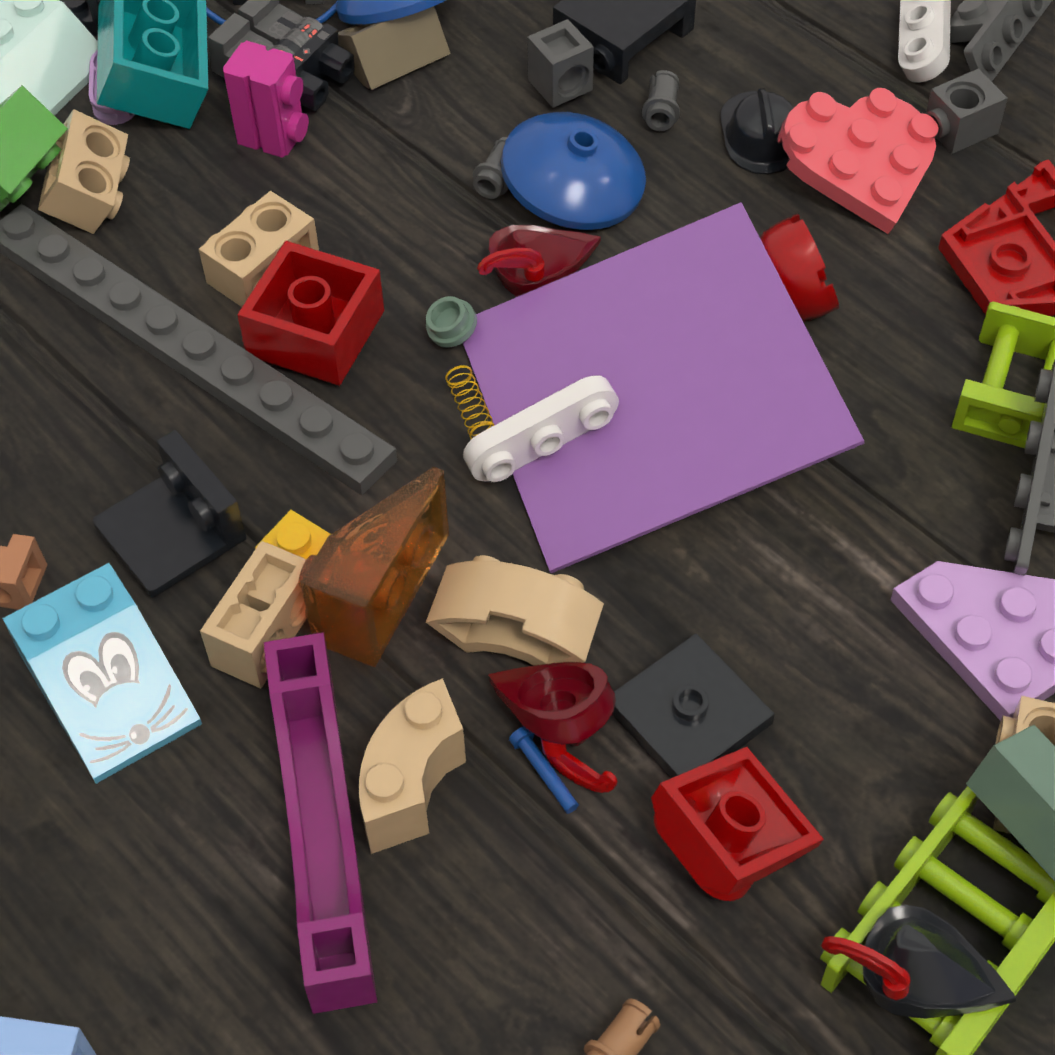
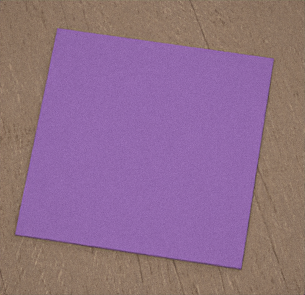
[463,202,865,573]

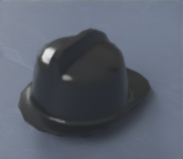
[721,88,793,175]

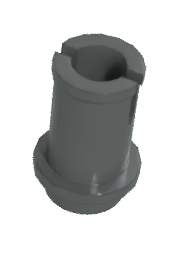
[642,70,680,131]
[472,137,508,199]

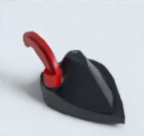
[821,904,1017,1019]

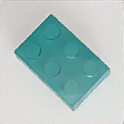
[97,0,208,129]

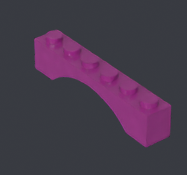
[263,633,377,1014]

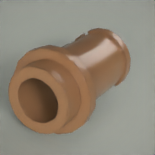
[584,999,661,1055]

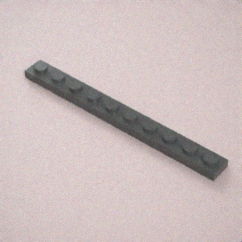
[0,204,397,496]

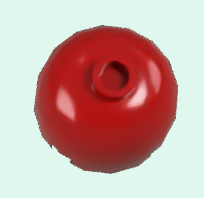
[760,213,839,322]

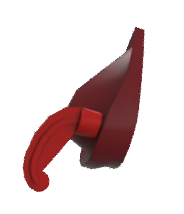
[477,225,601,297]
[488,662,618,793]

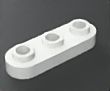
[898,0,951,83]
[463,376,619,482]

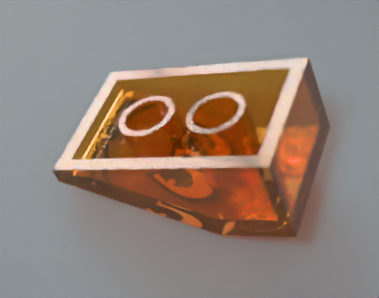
[299,467,449,667]

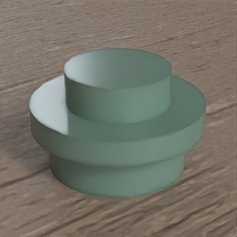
[426,296,477,347]

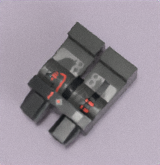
[208,0,354,112]

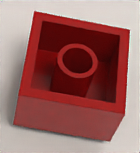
[237,240,385,386]

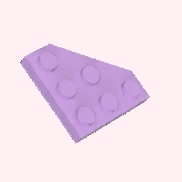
[890,561,1055,720]

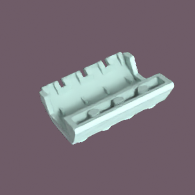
[0,0,98,116]

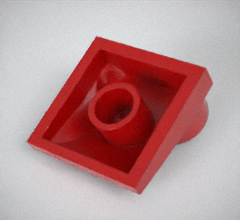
[651,747,824,901]

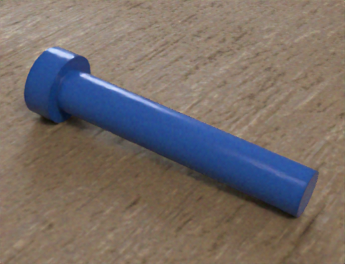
[509,726,579,814]

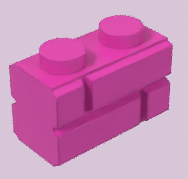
[223,41,309,158]

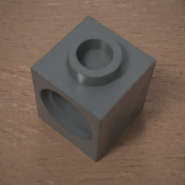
[527,19,594,108]
[926,69,1008,154]

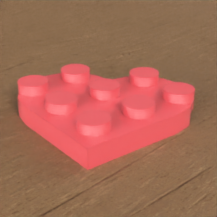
[777,88,939,234]

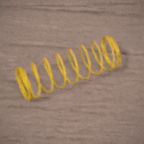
[445,365,494,439]

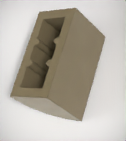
[338,6,451,90]

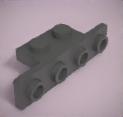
[950,0,1052,82]
[1004,360,1055,576]

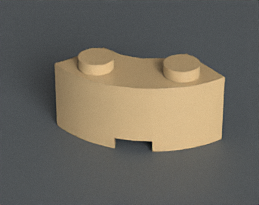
[426,555,604,666]
[359,678,466,854]

